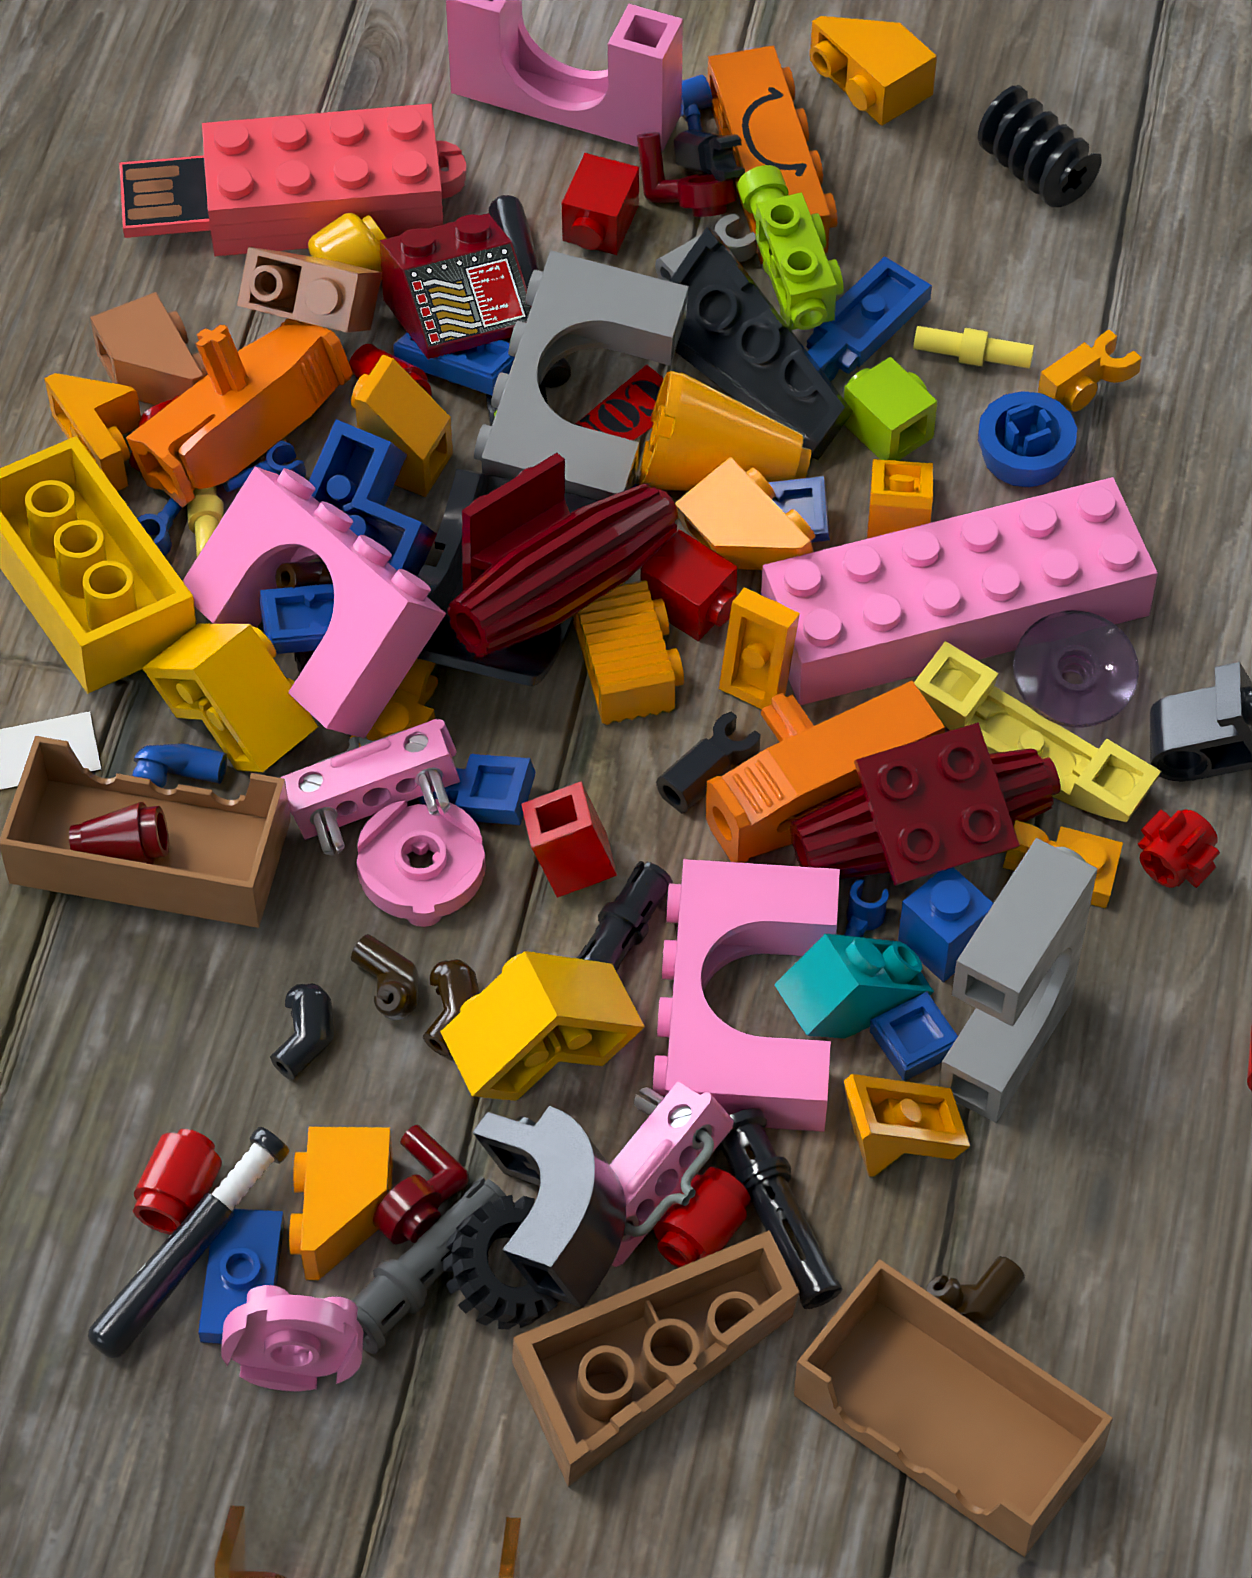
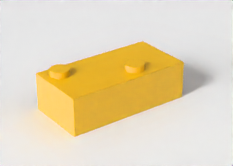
[0,436,196,694]

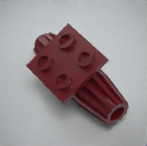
[448,453,678,657]
[790,722,1061,886]

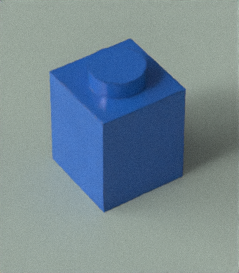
[898,868,994,983]

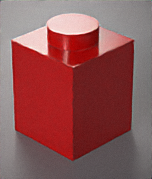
[561,153,639,255]
[640,529,738,642]
[521,781,617,898]

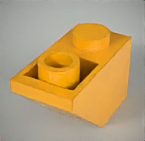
[810,16,937,126]
[351,355,453,497]
[675,457,815,570]
[289,1127,394,1280]

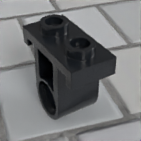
[1150,662,1252,782]

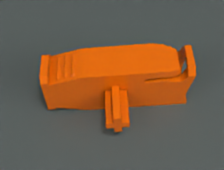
[126,318,353,508]
[706,680,945,863]

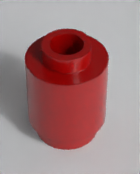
[133,1129,222,1235]
[654,1167,751,1268]

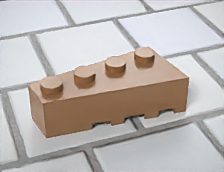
[512,1230,799,1487]

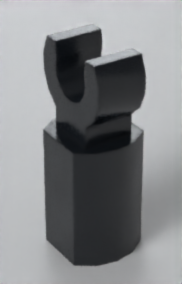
[673,129,745,182]
[656,711,761,814]

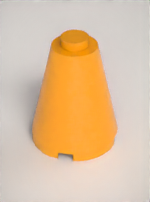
[639,370,811,491]

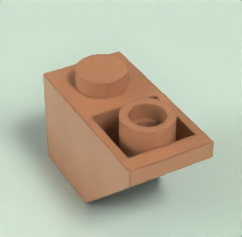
[237,247,382,333]
[90,292,208,405]

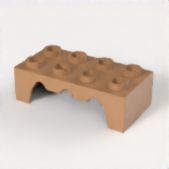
[0,736,291,928]
[794,1259,1113,1557]

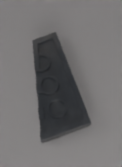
[669,227,853,460]

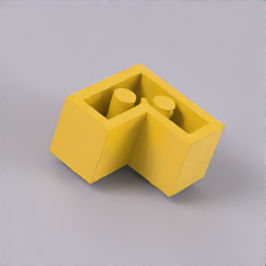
[142,623,319,773]
[441,951,645,1101]

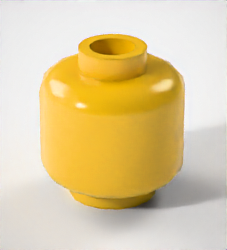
[308,213,386,280]

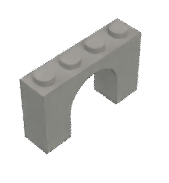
[474,250,689,500]
[939,838,1098,1123]

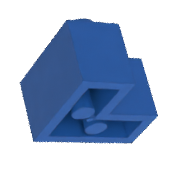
[309,419,437,576]

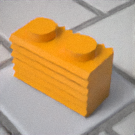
[573,580,684,725]

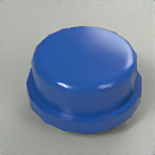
[977,391,1077,487]

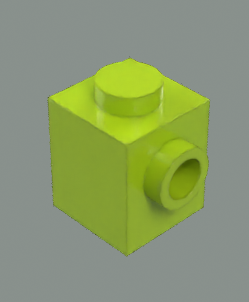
[844,356,938,461]

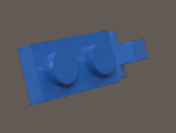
[806,257,932,381]

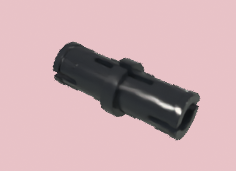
[576,861,673,972]

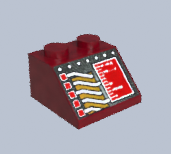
[380,213,532,359]

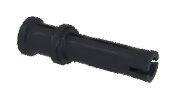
[716,1108,842,1309]

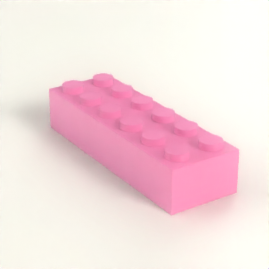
[761,477,1158,706]

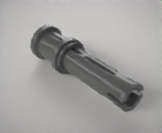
[352,1177,506,1354]

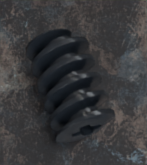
[978,85,1102,207]

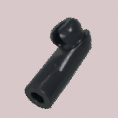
[270,983,334,1080]

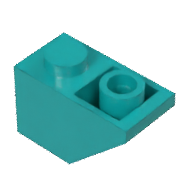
[774,933,934,1039]

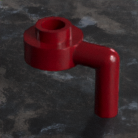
[637,132,737,217]
[373,1124,469,1245]

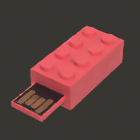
[119,103,467,257]

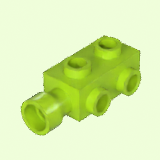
[737,165,844,330]

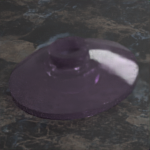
[1013,610,1139,728]

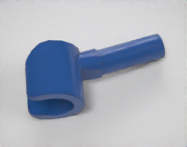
[681,75,713,131]
[222,441,306,492]
[137,498,182,556]
[844,879,889,937]

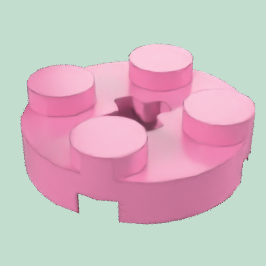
[356,799,486,927]
[221,1285,364,1391]

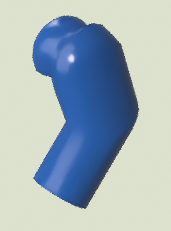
[132,743,228,788]

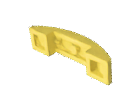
[914,641,1161,822]

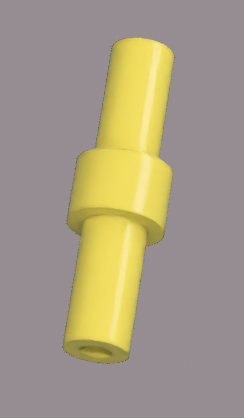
[913,326,1034,369]
[187,486,224,557]

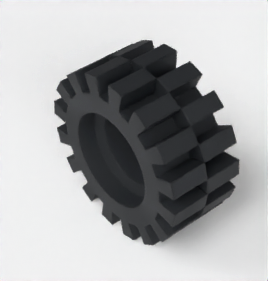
[443,1195,561,1330]

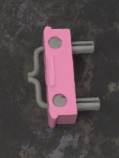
[281,719,460,855]
[610,1081,734,1267]

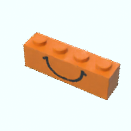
[707,45,838,264]

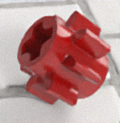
[1138,809,1220,888]

